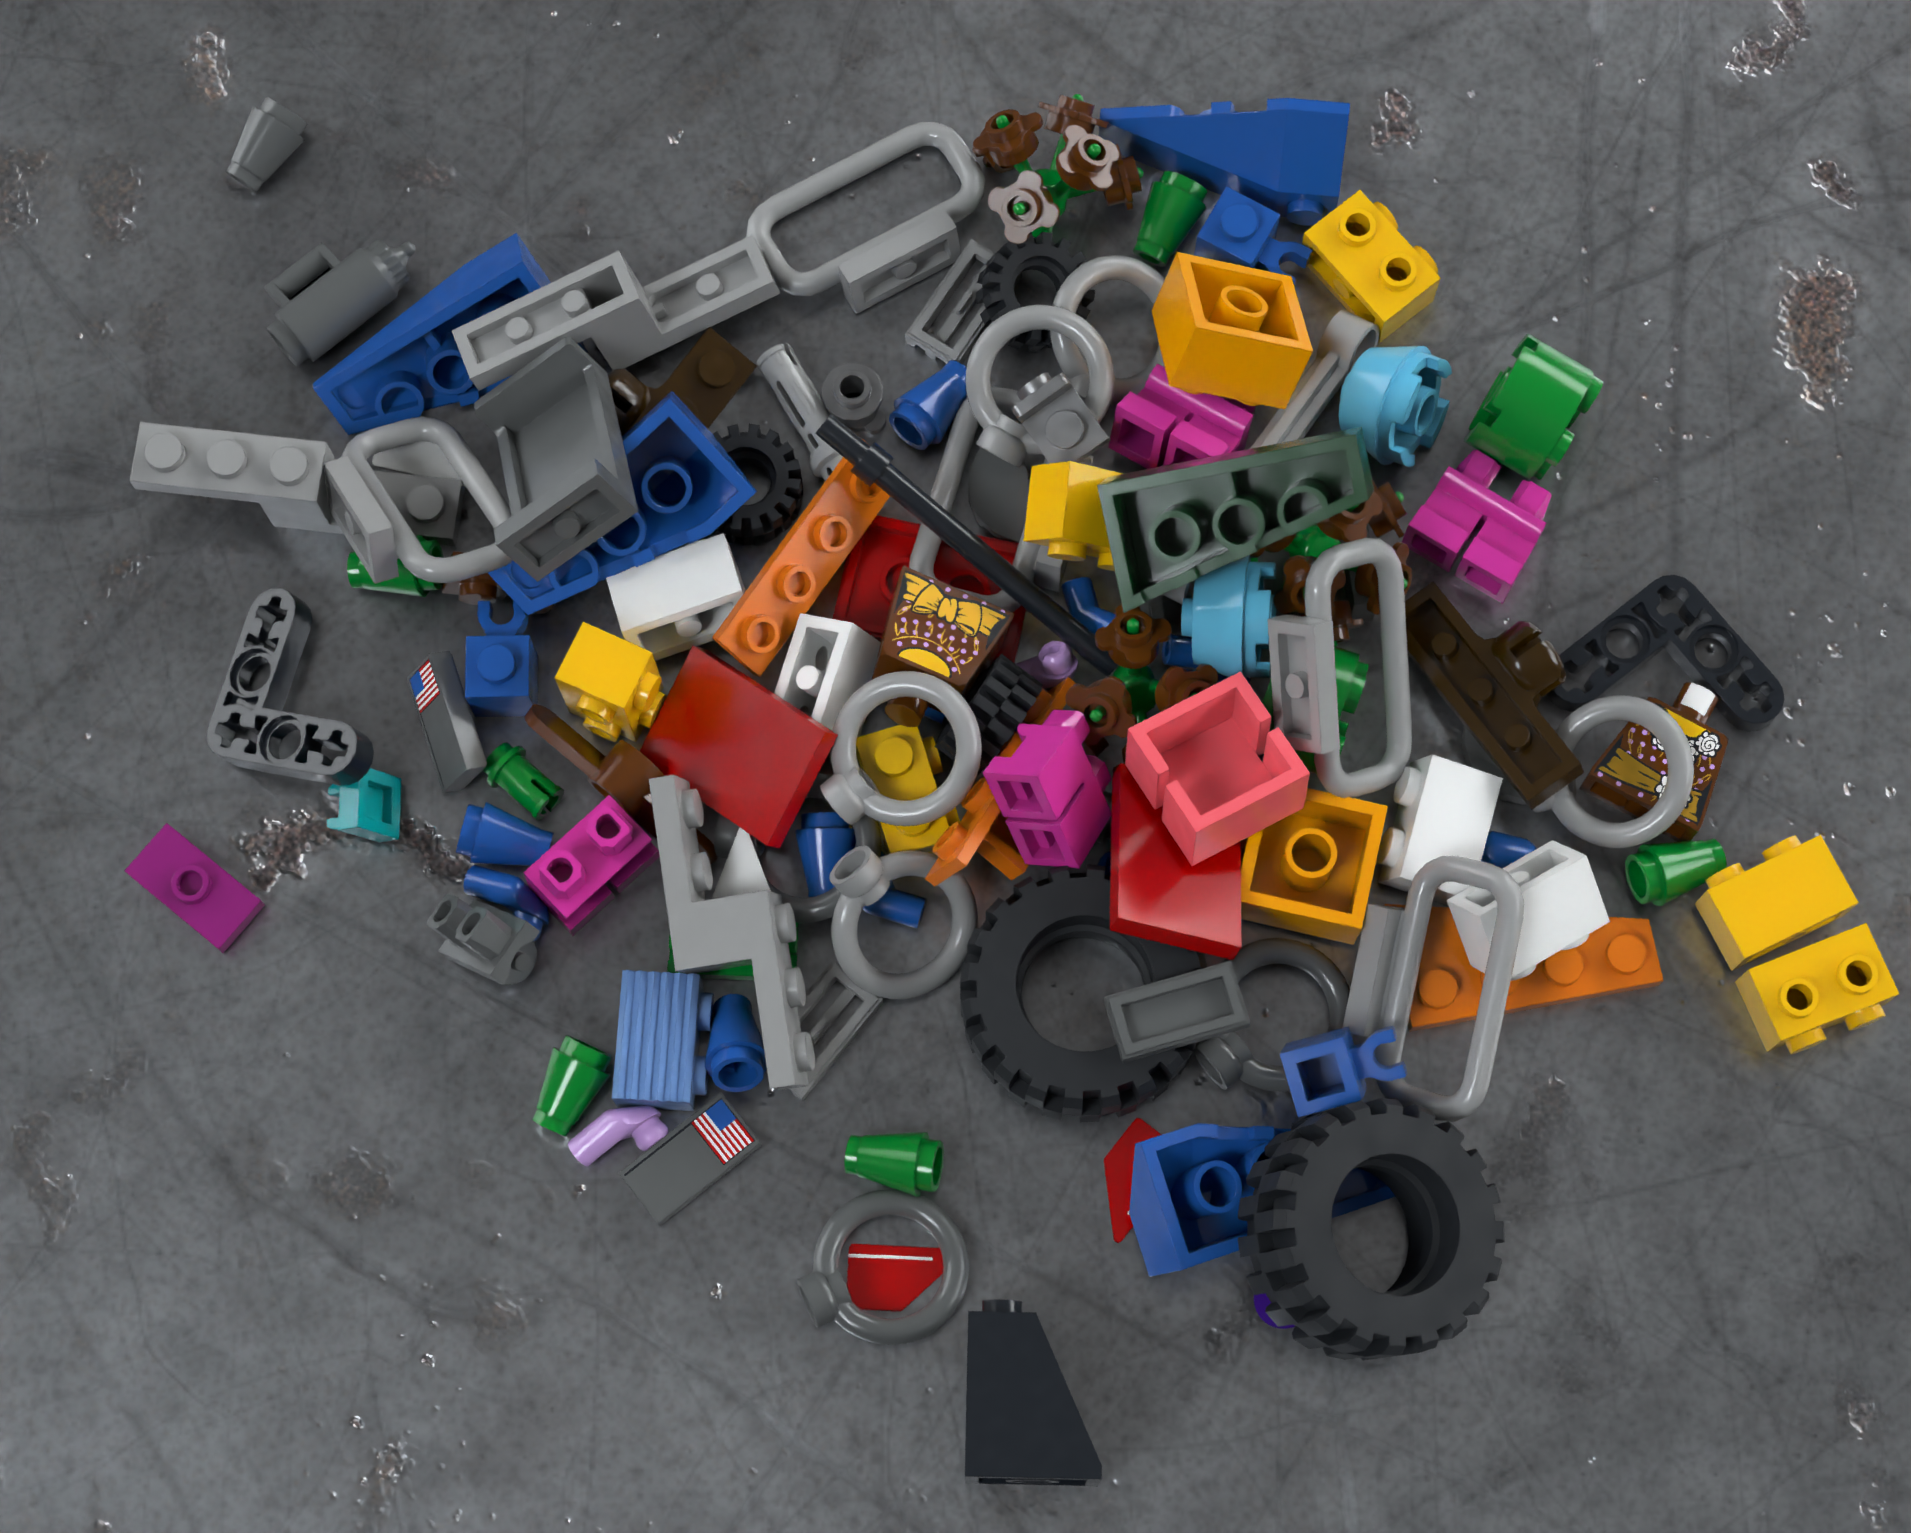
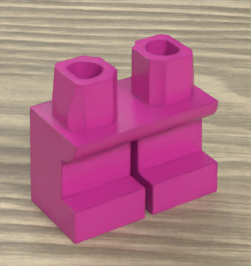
[1108,364,1256,469]
[1402,450,1552,604]
[983,710,1112,869]
[523,795,660,936]

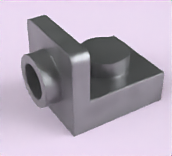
[1011,372,1111,463]

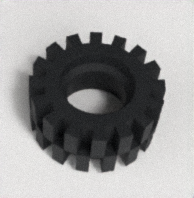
[976,232,1095,351]
[712,424,803,545]
[934,654,1043,776]

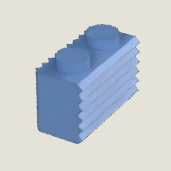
[612,970,714,1111]

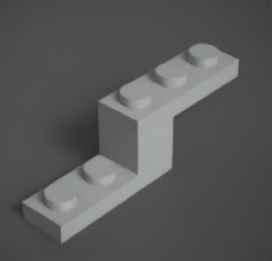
[452,235,780,391]
[129,422,465,546]
[649,775,815,1090]

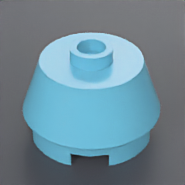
[1338,346,1452,467]
[1181,555,1277,678]

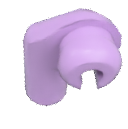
[1016,641,1078,689]
[568,1105,669,1166]

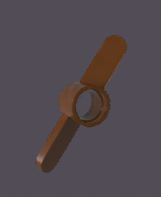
[525,704,718,866]

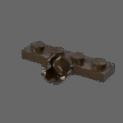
[608,327,757,436]
[1405,581,1584,810]

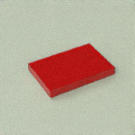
[832,515,1027,666]
[640,646,838,848]
[1109,763,1242,960]

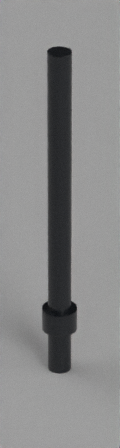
[815,414,1118,677]

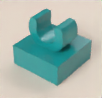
[327,768,402,843]

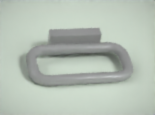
[746,122,985,314]
[909,387,1094,613]
[324,417,513,584]
[1267,538,1412,798]
[1342,856,1524,1122]

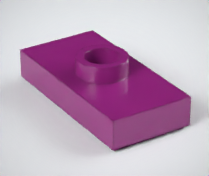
[124,823,265,953]

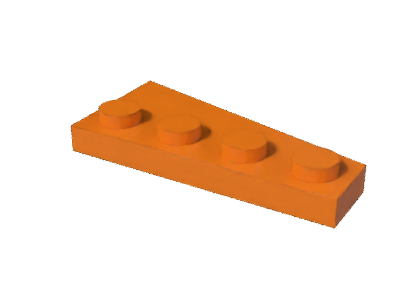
[1384,904,1664,1032]

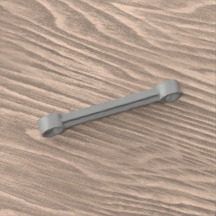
[1162,310,1380,604]

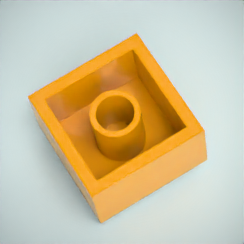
[1151,252,1313,409]
[1241,788,1388,945]

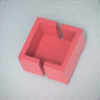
[1125,671,1310,866]

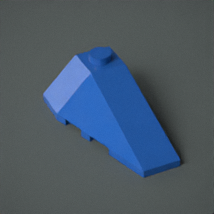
[1098,98,1350,225]
[313,233,588,435]
[488,391,757,615]
[1129,1123,1396,1277]

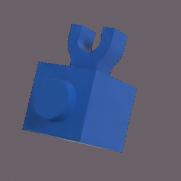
[1194,186,1313,287]
[465,600,539,717]
[1280,1025,1407,1117]

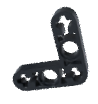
[1547,575,1785,732]
[207,588,374,786]

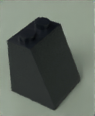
[965,1299,1102,1487]

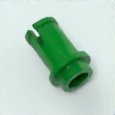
[482,742,564,821]

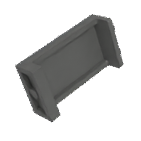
[474,337,638,582]

